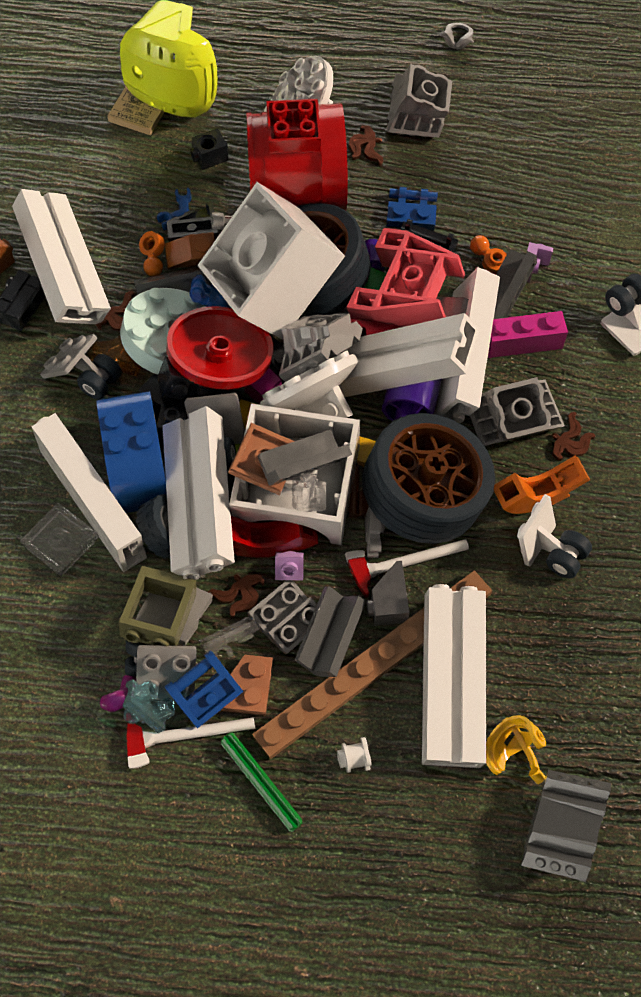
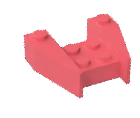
[347,228,465,327]

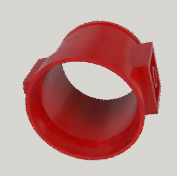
[246,99,348,211]

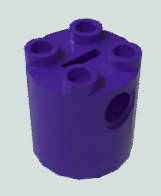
[382,379,442,422]

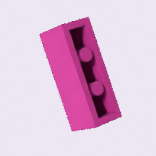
[488,311,568,358]

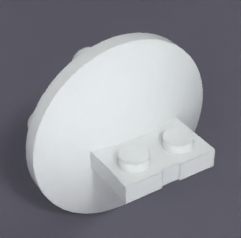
[264,56,333,112]
[260,351,358,418]

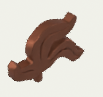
[349,125,383,166]
[95,291,135,331]
[552,412,595,461]
[208,574,265,618]

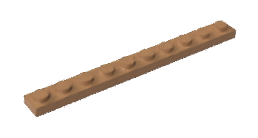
[252,570,492,760]

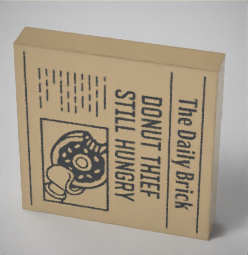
[108,86,164,135]

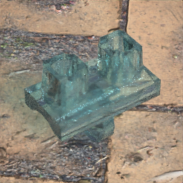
[122,679,175,733]

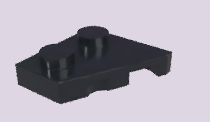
[166,201,218,242]

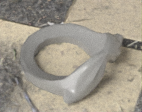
[440,23,474,50]

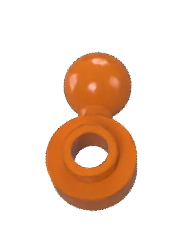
[139,231,165,276]
[470,235,507,275]

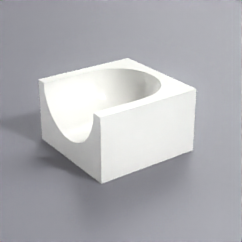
[198,182,345,340]
[229,404,360,545]

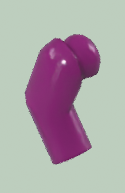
[100,675,136,712]

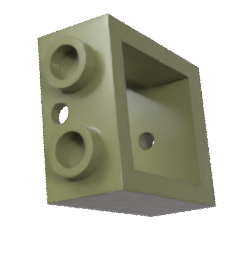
[119,566,196,646]

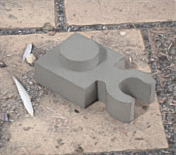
[364,507,385,558]

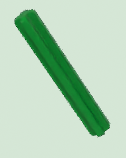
[221,732,302,832]

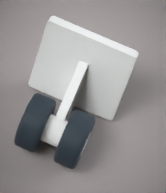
[600,273,641,356]
[517,495,592,579]

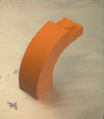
[494,455,590,514]

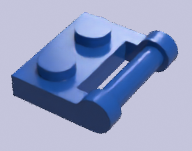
[164,650,244,729]

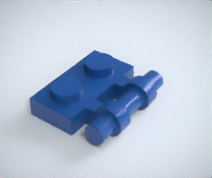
[386,187,438,231]
[189,275,231,308]

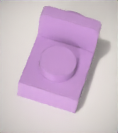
[527,242,553,283]
[275,551,304,580]

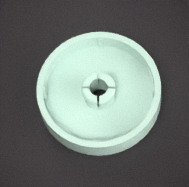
[120,288,205,374]

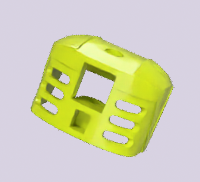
[120,0,218,118]

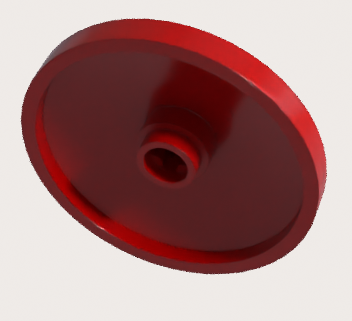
[166,306,273,389]

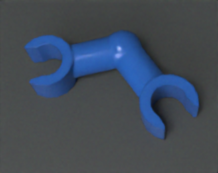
[157,188,191,230]

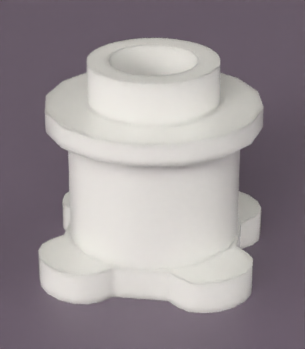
[337,737,372,773]

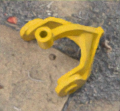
[486,715,546,784]

